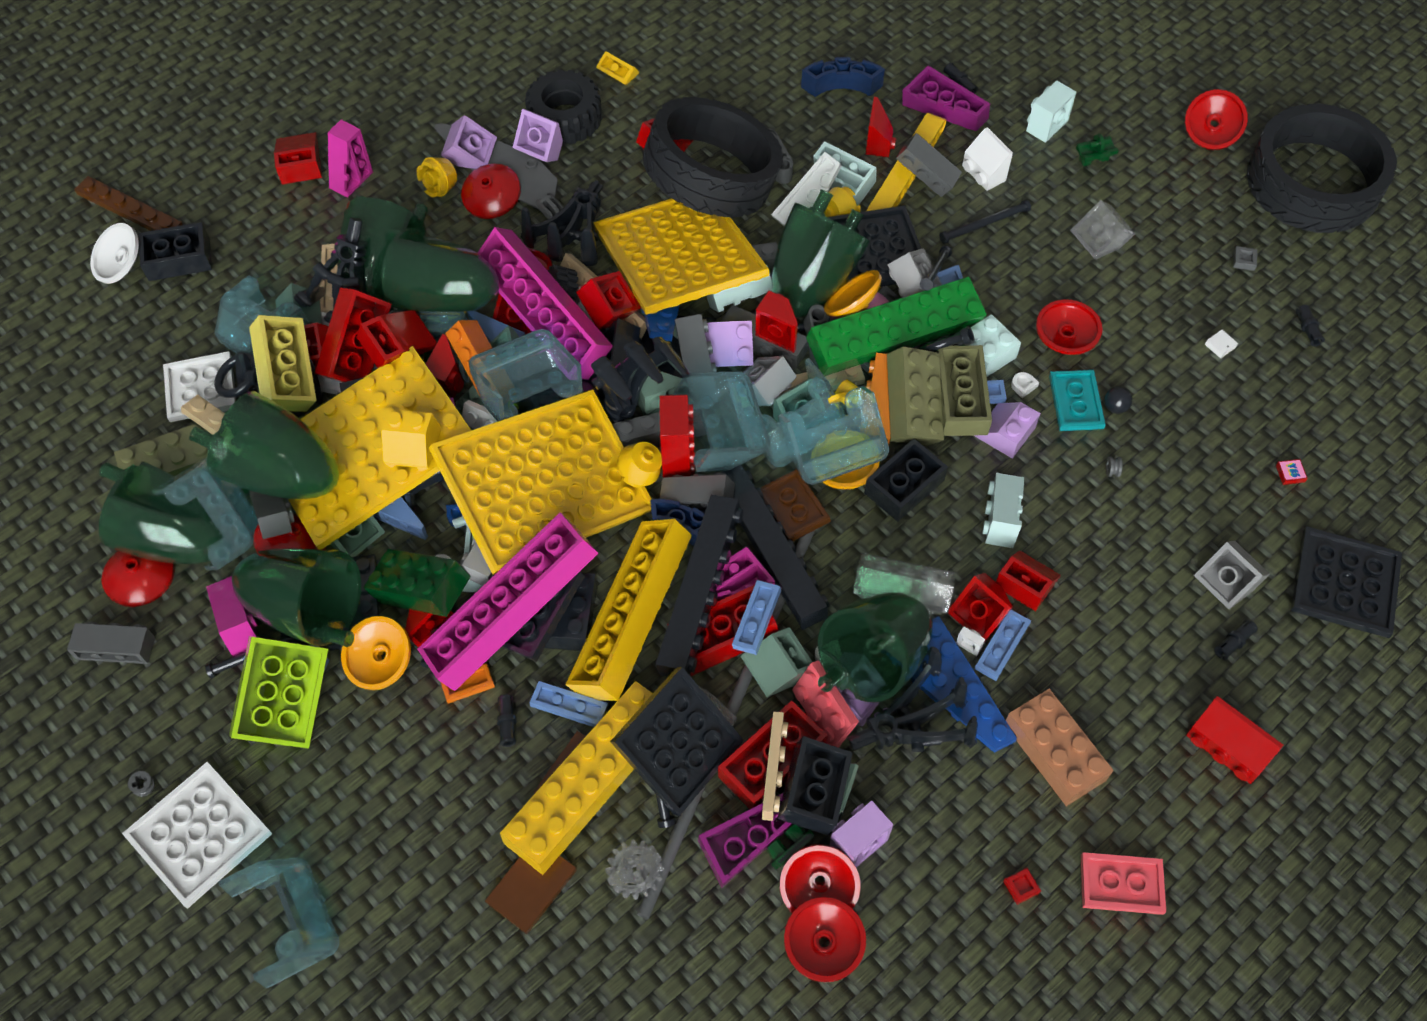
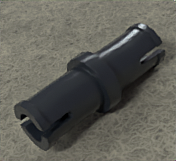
[943,62,978,94]
[1296,305,1325,346]
[1214,619,1258,660]
[497,694,517,747]

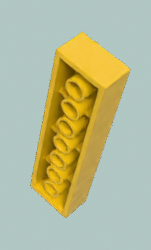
[565,519,692,701]
[500,681,653,875]

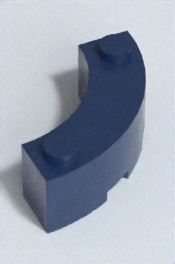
[801,57,885,97]
[650,499,704,546]

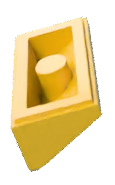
[596,51,639,85]

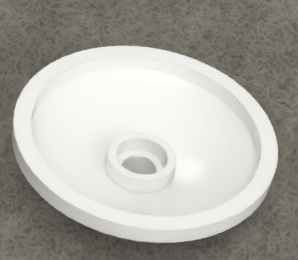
[90,223,139,284]

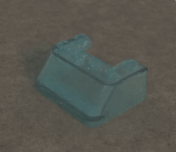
[214,275,310,354]
[469,329,583,422]
[673,372,770,472]
[778,386,889,485]
[152,457,258,570]

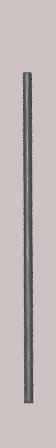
[637,507,824,919]

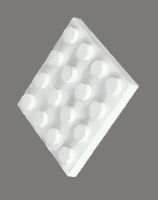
[122,762,272,909]

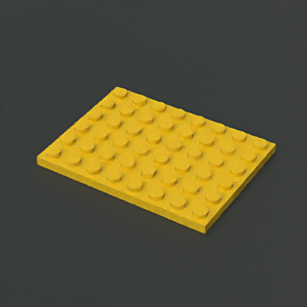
[593,198,769,315]
[257,346,471,550]
[429,390,651,575]

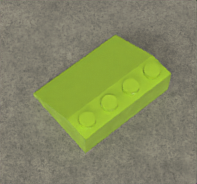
[229,636,328,749]

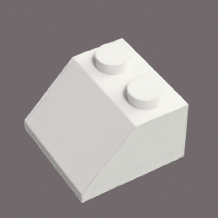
[962,127,1013,191]

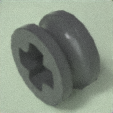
[1106,456,1122,477]
[128,771,155,797]

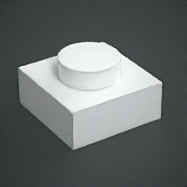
[956,627,985,656]

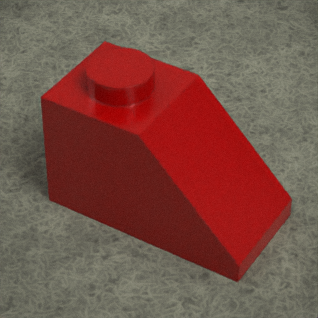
[405,609,454,648]

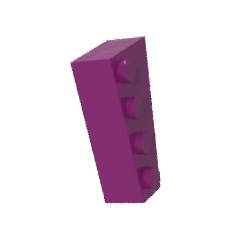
[902,66,990,131]
[698,793,793,888]

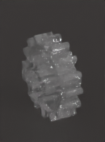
[605,840,664,900]

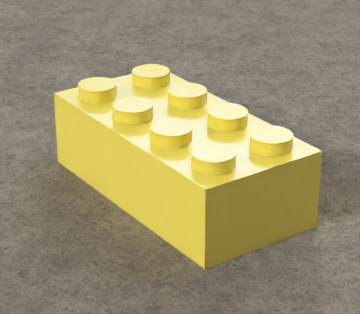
[249,315,316,412]

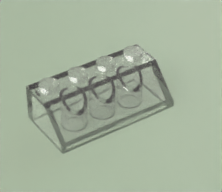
[853,553,955,615]

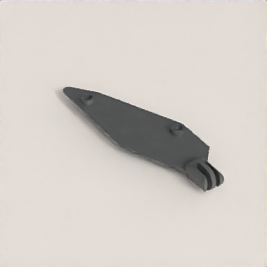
[435,123,564,219]

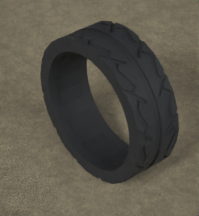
[643,97,783,218]
[1247,104,1397,233]

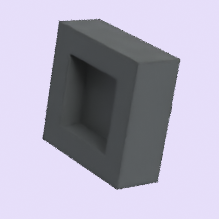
[1233,246,1257,271]

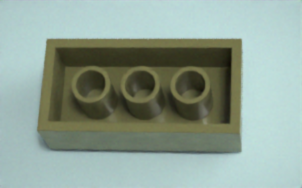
[937,345,992,436]
[887,347,944,446]
[114,423,223,502]

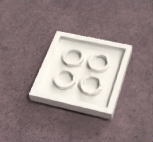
[163,351,237,422]

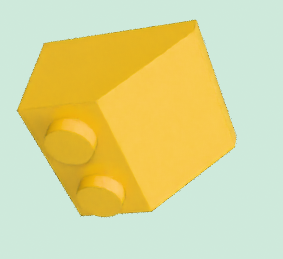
[381,409,441,469]

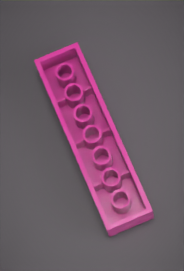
[472,227,613,380]
[417,512,599,691]

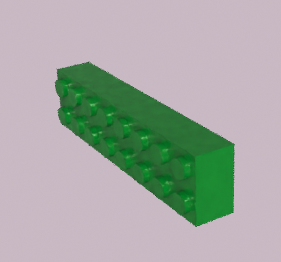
[806,277,987,377]

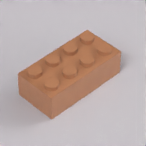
[1006,688,1114,806]

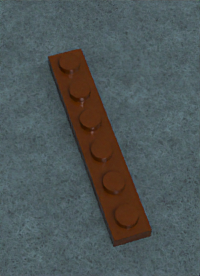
[74,176,183,231]

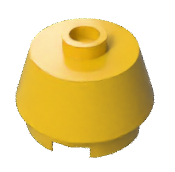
[417,157,457,197]
[819,186,860,222]
[617,442,662,488]

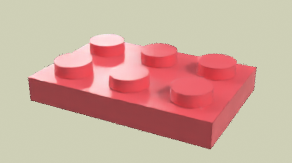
[792,660,859,748]
[1081,852,1166,915]

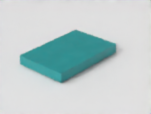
[1049,370,1106,431]

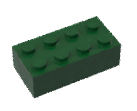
[363,549,471,617]

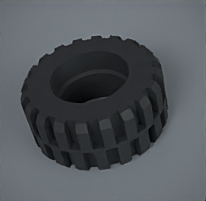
[525,70,602,145]

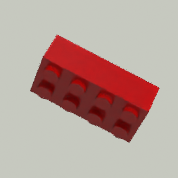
[315,288,392,382]
[659,395,695,478]
[667,585,778,676]
[718,700,828,809]

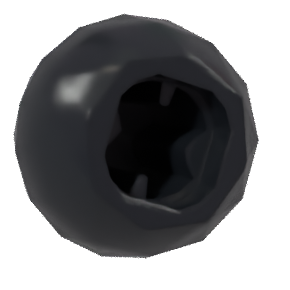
[1104,386,1133,414]

